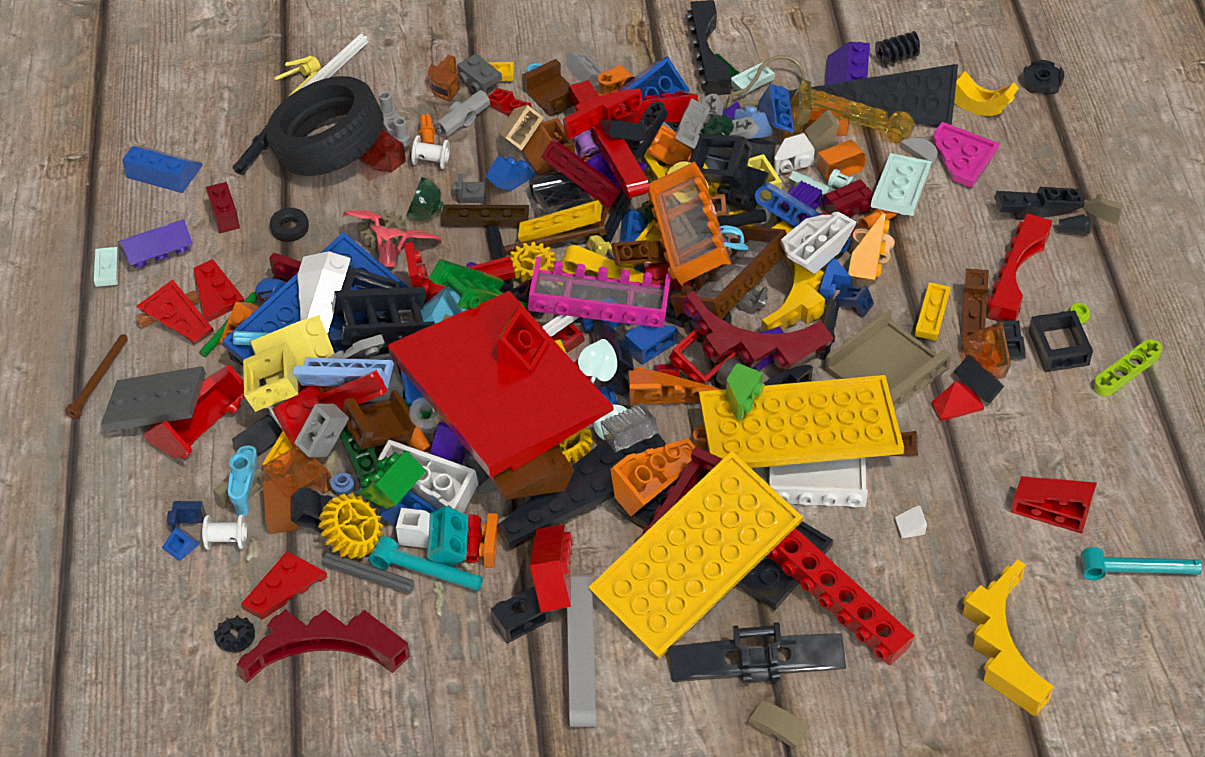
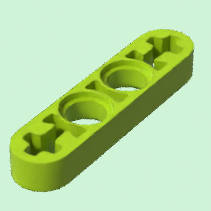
[1093,339,1163,396]

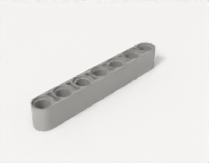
[567,574,596,727]

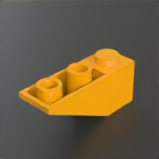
[848,213,890,282]

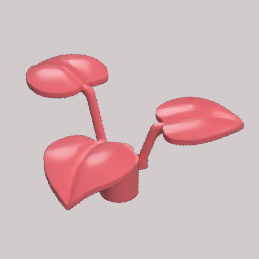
[343,210,442,267]

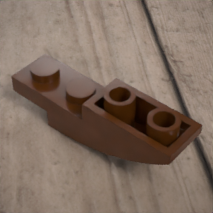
[611,240,668,268]

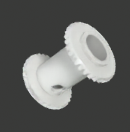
[411,135,450,169]
[202,515,247,550]

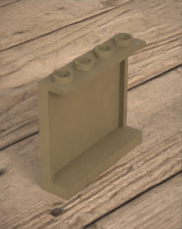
[825,309,951,411]

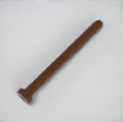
[504,221,607,254]
[65,334,128,419]

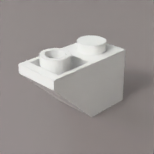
[774,133,815,175]
[396,508,430,548]

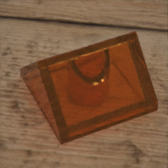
[962,322,1011,379]

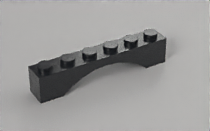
[687,0,732,95]

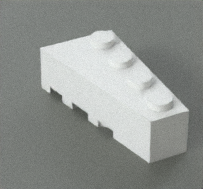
[378,440,478,513]

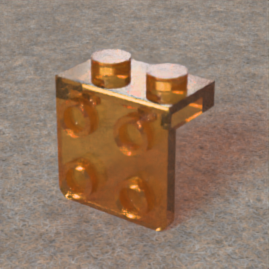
[263,445,331,498]

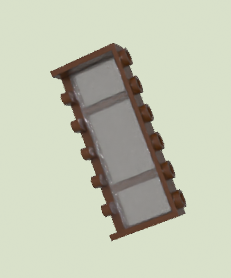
[670,225,787,319]

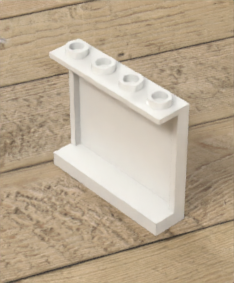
[769,458,868,507]

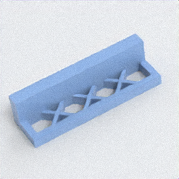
[293,357,394,388]

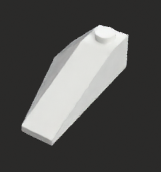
[297,251,351,332]

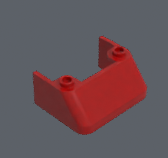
[143,364,246,459]

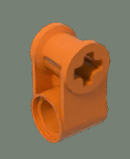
[597,65,635,96]

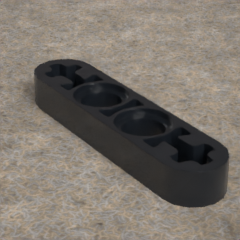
[627,101,668,164]

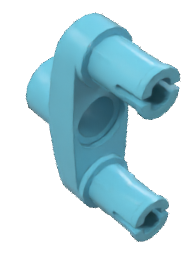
[228,445,258,516]

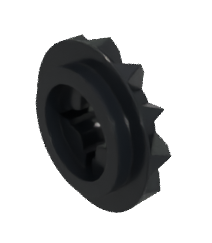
[214,615,255,652]

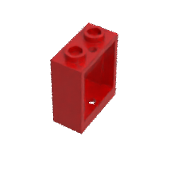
[668,328,738,385]

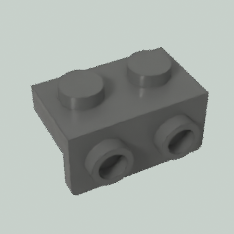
[457,54,502,95]

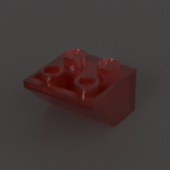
[358,129,406,173]

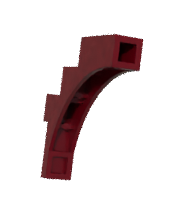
[682,291,834,371]
[236,609,410,683]

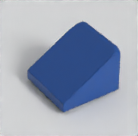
[162,527,200,561]

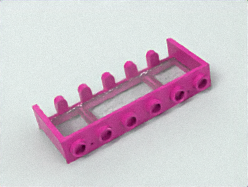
[528,256,671,328]

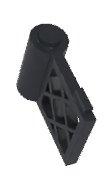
[529,172,591,214]

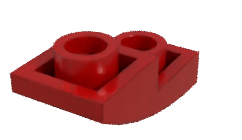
[488,88,532,117]

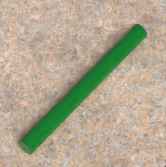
[199,292,257,358]

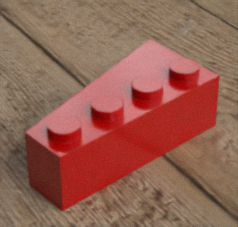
[530,524,574,612]

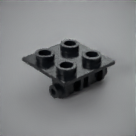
[717,166,769,212]

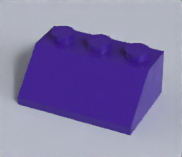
[825,42,870,85]
[118,219,193,268]

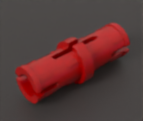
[464,514,482,563]

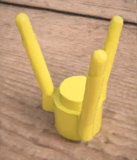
[274,55,321,96]
[587,235,613,256]

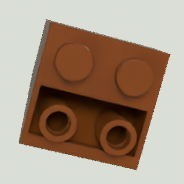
[522,118,575,175]

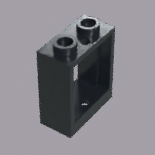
[689,133,753,185]
[333,266,400,324]
[1028,310,1093,372]

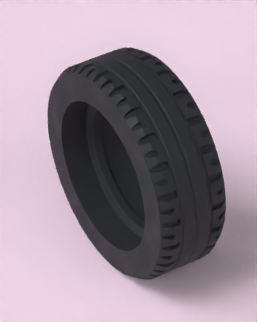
[266,76,384,176]

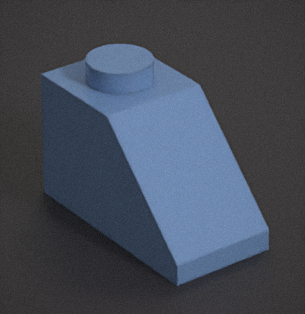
[732,106,773,139]

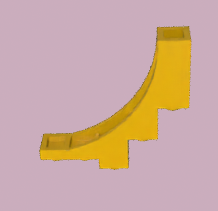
[761,220,825,332]
[963,559,1054,717]

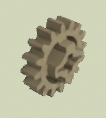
[359,210,407,249]

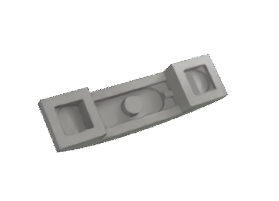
[674,99,710,149]

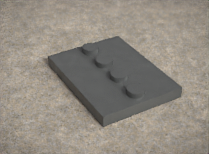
[101,366,206,432]

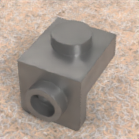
[736,286,768,314]

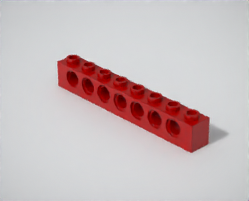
[767,528,915,666]

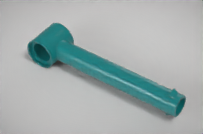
[368,536,483,591]
[1081,547,1202,580]

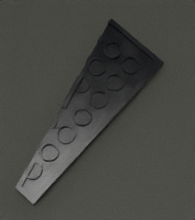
[789,64,958,125]

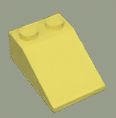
[250,315,335,384]

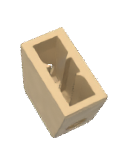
[499,105,544,150]

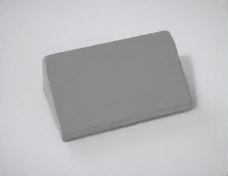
[565,52,603,85]

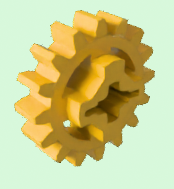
[510,242,556,283]

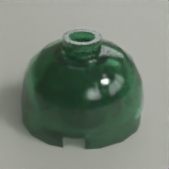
[406,177,444,221]

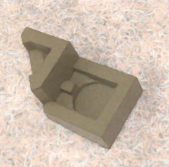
[1082,193,1123,225]

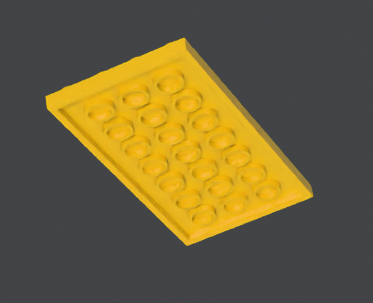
[699,375,904,468]
[588,451,803,659]

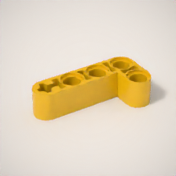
[555,245,644,300]

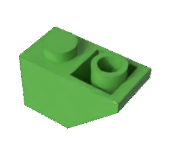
[726,363,765,421]

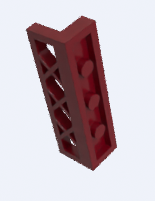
[541,139,622,208]

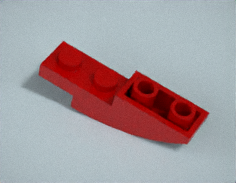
[563,89,643,139]

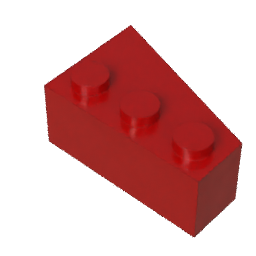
[1011,476,1097,534]

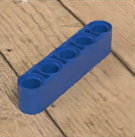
[755,183,852,253]

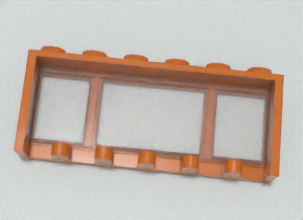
[648,162,732,286]

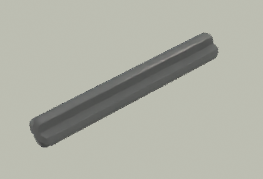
[322,552,415,594]

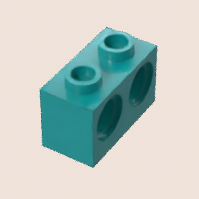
[427,506,468,567]

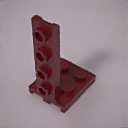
[642,447,723,536]

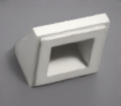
[895,506,927,539]

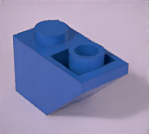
[485,155,536,191]

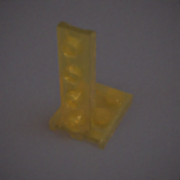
[784,79,889,139]

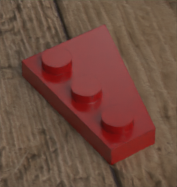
[193,259,244,322]
[136,279,214,344]
[241,551,327,620]

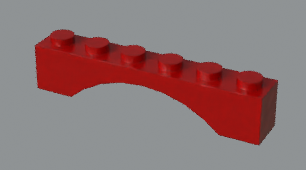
[986,214,1053,321]

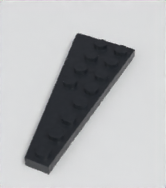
[497,412,666,548]

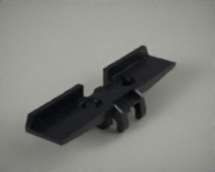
[669,622,846,683]

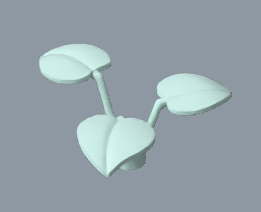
[578,339,632,440]

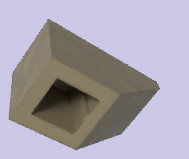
[805,110,839,159]

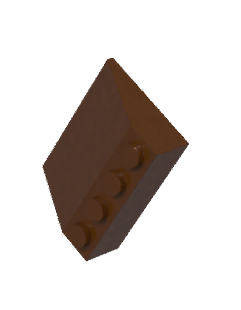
[487,445,574,500]

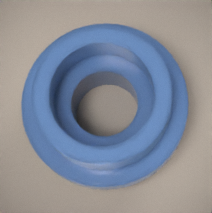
[331,473,355,495]

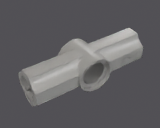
[434,90,490,138]

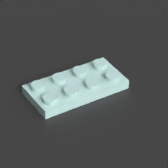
[871,153,932,216]

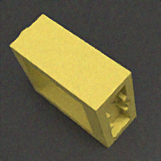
[243,343,298,412]

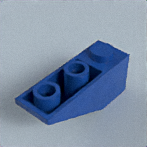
[759,83,794,133]

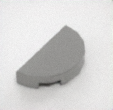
[900,137,938,168]

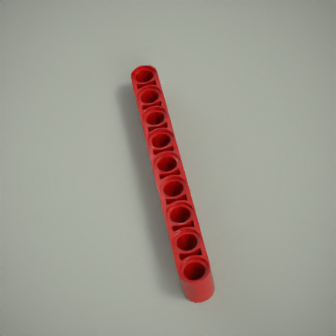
[568,80,650,199]

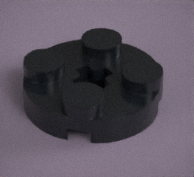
[1022,60,1064,94]

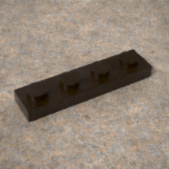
[442,204,529,226]

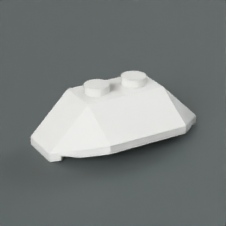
[780,212,856,274]

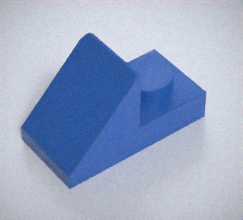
[820,258,851,304]

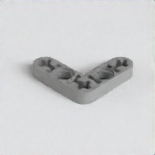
[700,94,759,139]

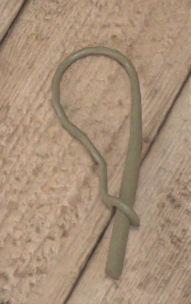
[711,55,806,112]

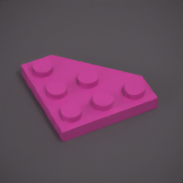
[932,122,1000,188]

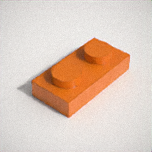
[479,513,499,568]

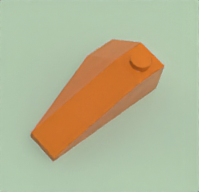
[628,368,723,405]
[611,438,696,517]

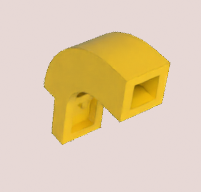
[954,70,1019,116]

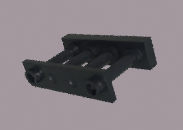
[332,287,435,345]

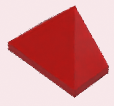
[931,381,984,421]

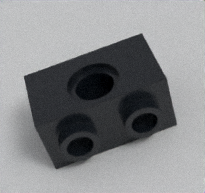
[490,586,550,644]

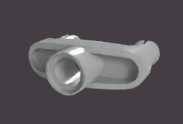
[378,91,411,147]

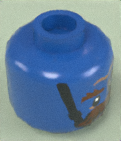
[255,277,286,305]

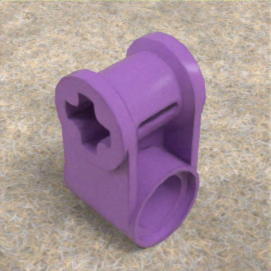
[573,129,598,159]

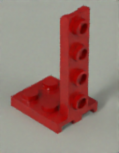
[404,242,516,304]
[272,370,388,450]

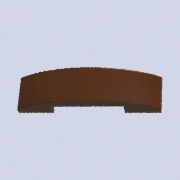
[962,268,989,352]

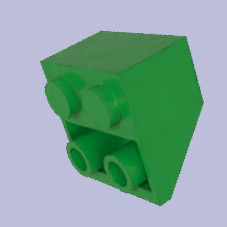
[357,450,426,509]

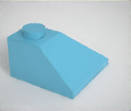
[421,287,466,324]

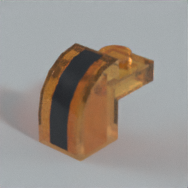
[428,55,460,102]

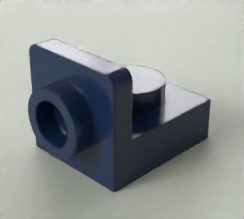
[834,285,874,317]
[167,501,206,530]

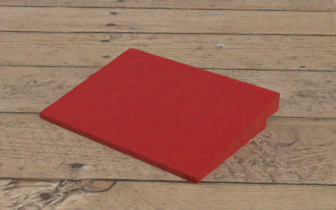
[388,291,614,478]

